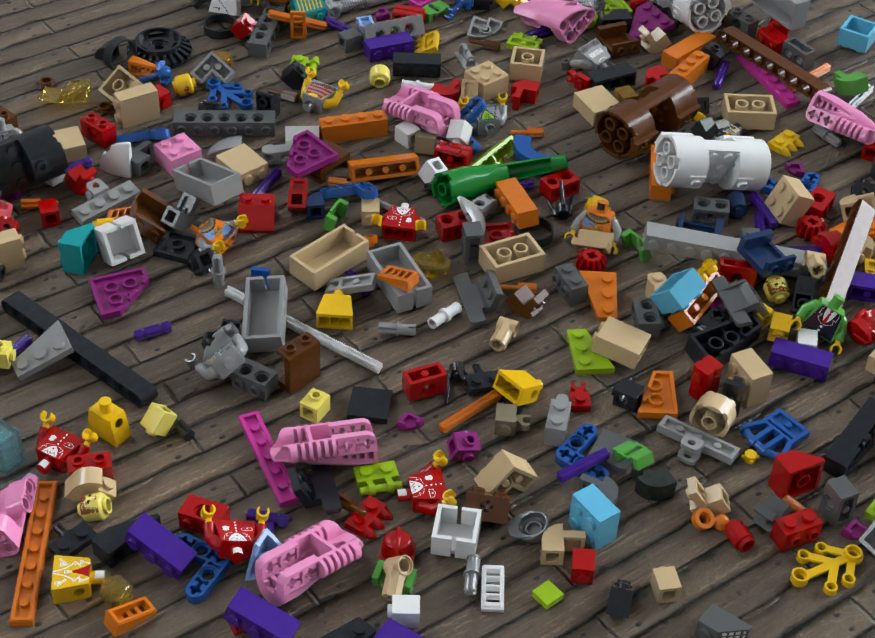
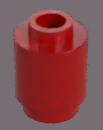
[724,520,755,552]

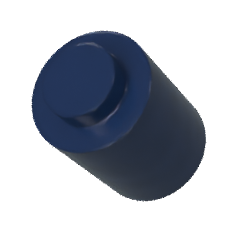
[727,191,748,218]

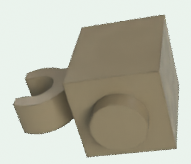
[414,132,440,155]
[494,403,531,436]

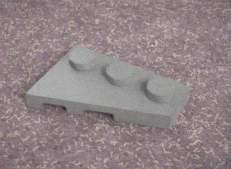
[11,320,74,381]

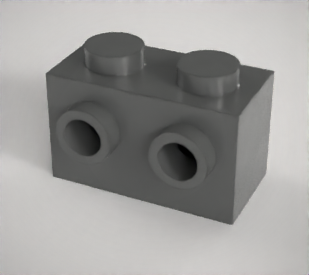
[552,263,589,306]

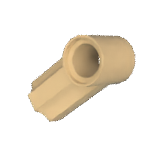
[803,250,827,278]
[489,316,520,352]
[382,555,413,601]

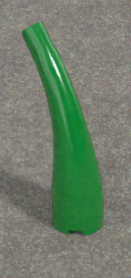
[431,154,569,207]

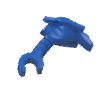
[444,0,474,20]
[138,60,172,86]

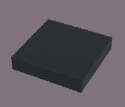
[153,229,199,264]
[347,386,393,425]

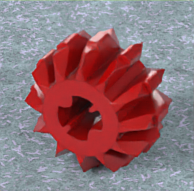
[796,214,827,242]
[575,247,607,272]

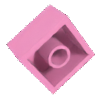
[154,132,202,177]

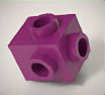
[446,430,481,462]

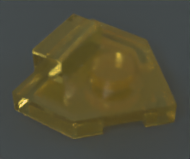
[413,249,451,279]

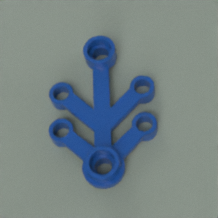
[206,78,253,110]

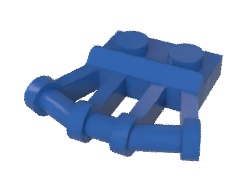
[738,408,810,460]

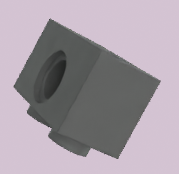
[724,7,759,37]
[818,475,860,527]

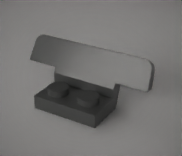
[453,269,504,326]
[712,275,770,327]

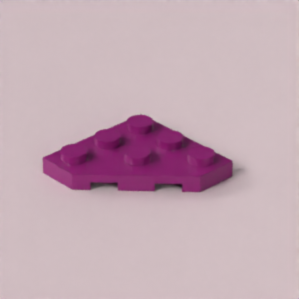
[629,1,676,40]
[286,130,339,178]
[89,267,149,320]

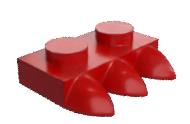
[344,495,393,539]

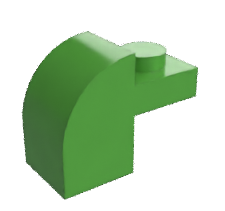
[833,70,869,96]

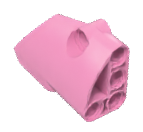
[514,0,596,44]
[0,473,39,558]

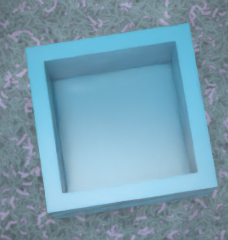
[836,15,875,53]
[649,267,707,314]
[568,483,621,551]

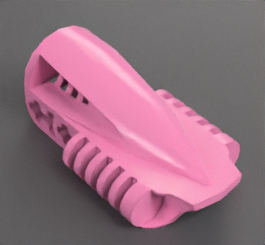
[382,84,461,139]
[806,90,875,145]
[270,418,378,466]
[255,520,363,607]

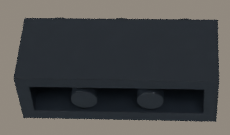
[393,52,441,78]
[586,62,637,92]

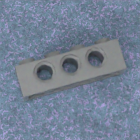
[360,14,425,45]

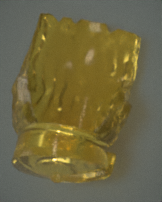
[38,78,92,104]

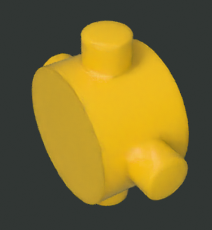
[741,449,760,465]

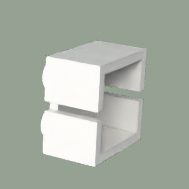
[93,215,146,266]
[431,503,482,559]

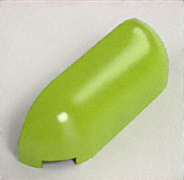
[468,135,514,166]

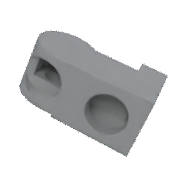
[262,141,293,165]
[471,194,498,217]

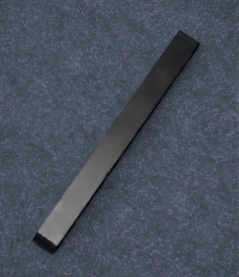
[1,291,158,408]

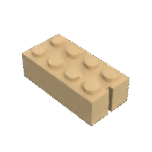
[289,224,369,291]

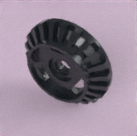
[127,27,192,71]

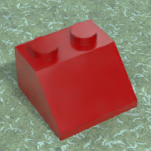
[238,193,276,233]
[768,450,825,499]

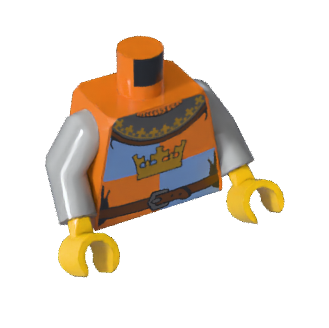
[564,200,622,255]
[191,214,249,255]

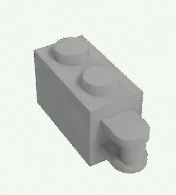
[543,394,572,447]

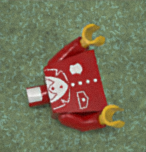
[370,203,426,242]
[35,410,98,475]
[397,450,457,516]
[200,504,270,563]

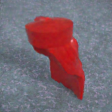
[847,307,875,346]

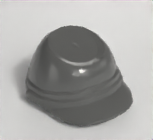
[508,510,550,544]

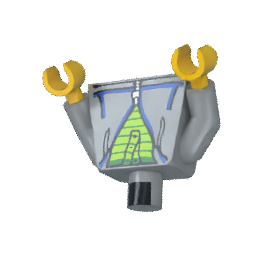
[457,92,508,137]

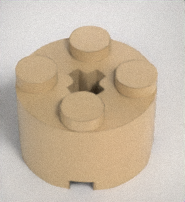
[689,391,736,438]

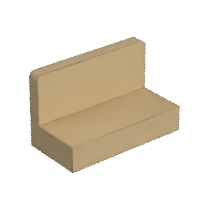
[571,229,614,255]

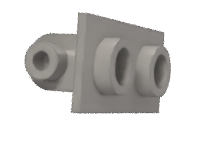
[454,43,478,70]

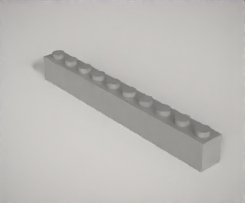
[642,221,827,282]

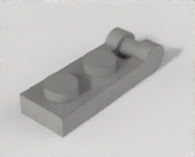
[324,272,377,294]

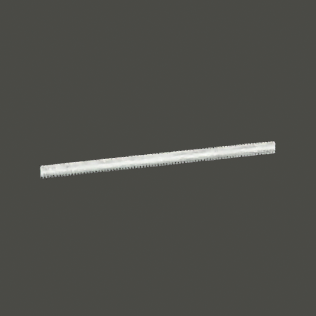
[224,285,383,374]

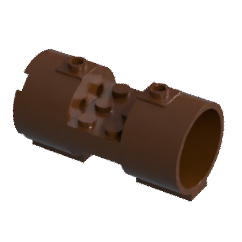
[595,73,701,159]

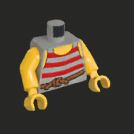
[301,66,350,113]

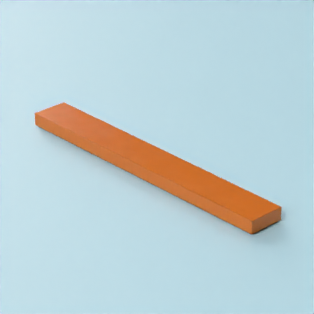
[9,481,58,627]

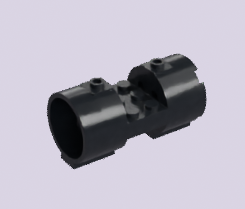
[0,124,68,200]

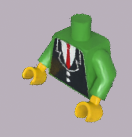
[788,294,847,355]

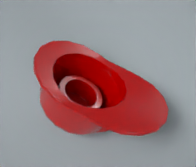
[379,526,416,564]

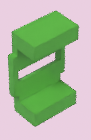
[422,0,450,23]
[323,198,349,232]
[621,229,652,263]
[612,440,654,471]
[372,560,417,595]

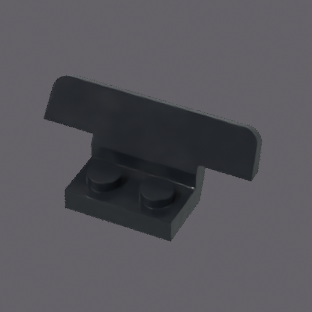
[287,463,342,515]

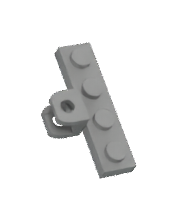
[71,178,140,226]
[656,415,741,465]

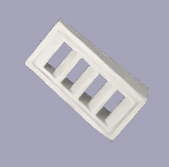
[481,565,504,613]

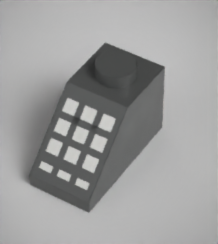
[695,603,752,638]

